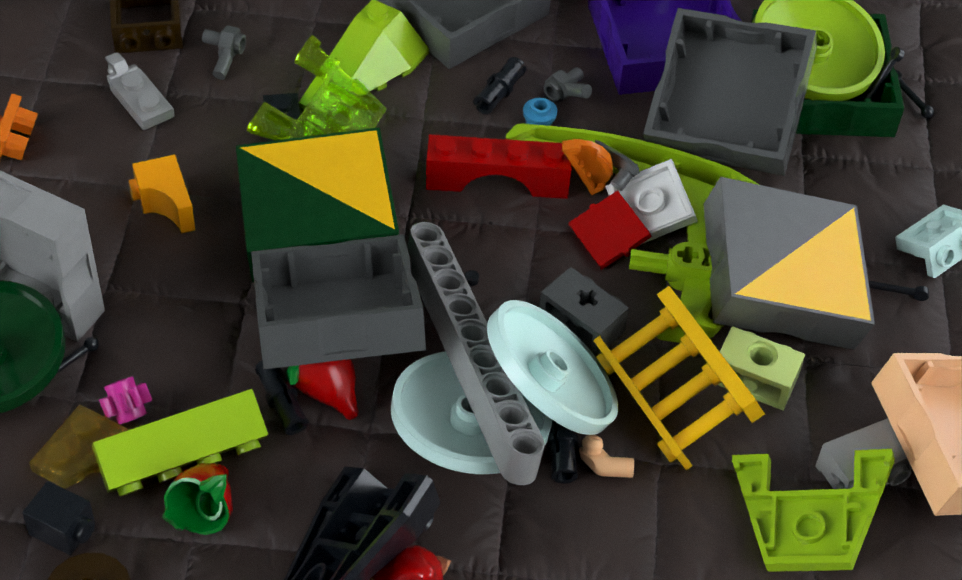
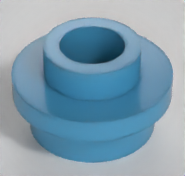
[523,98,557,126]

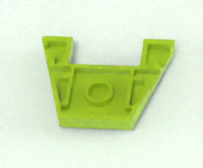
[732,449,895,572]

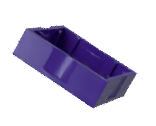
[588,0,741,95]

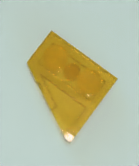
[29,405,129,489]

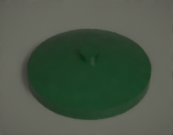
[0,280,66,413]

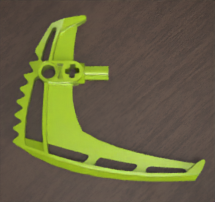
[506,123,759,343]

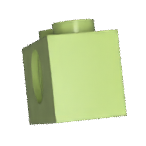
[718,326,805,411]

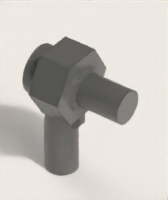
[202,25,246,80]
[544,67,592,102]

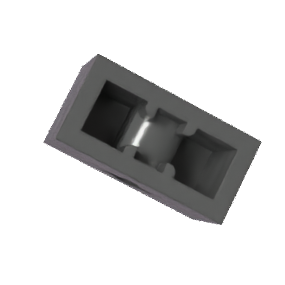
[539,267,629,357]

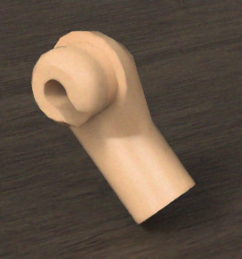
[579,435,634,478]

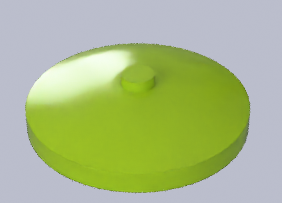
[752,0,885,101]

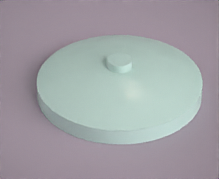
[487,300,618,435]
[391,351,552,474]

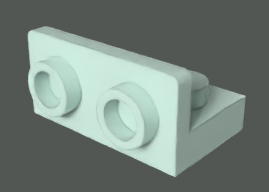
[895,204,962,278]

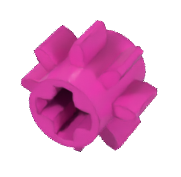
[99,376,152,424]

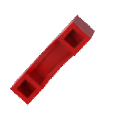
[426,134,571,199]

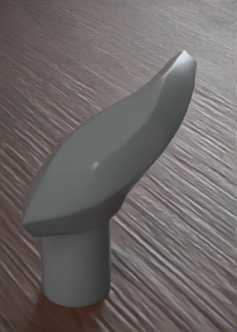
[595,140,640,191]

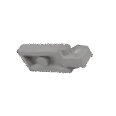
[105,52,175,131]

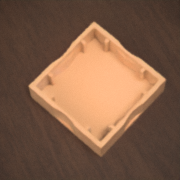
[871,353,962,516]

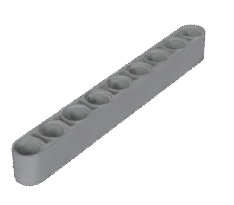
[407,222,545,485]

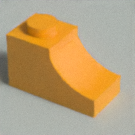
[128,154,195,234]

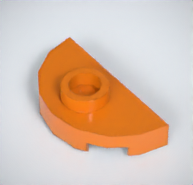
[562,139,613,195]

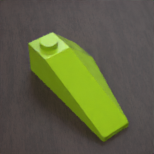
[299,0,429,121]

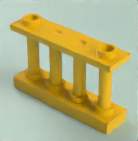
[593,286,765,470]

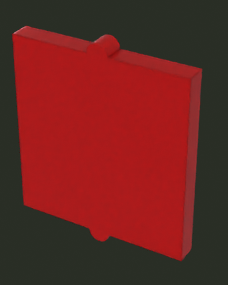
[568,190,652,270]

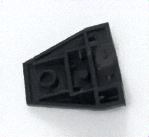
[284,466,441,580]

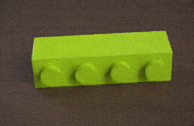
[92,389,269,497]

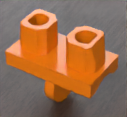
[0,93,38,161]

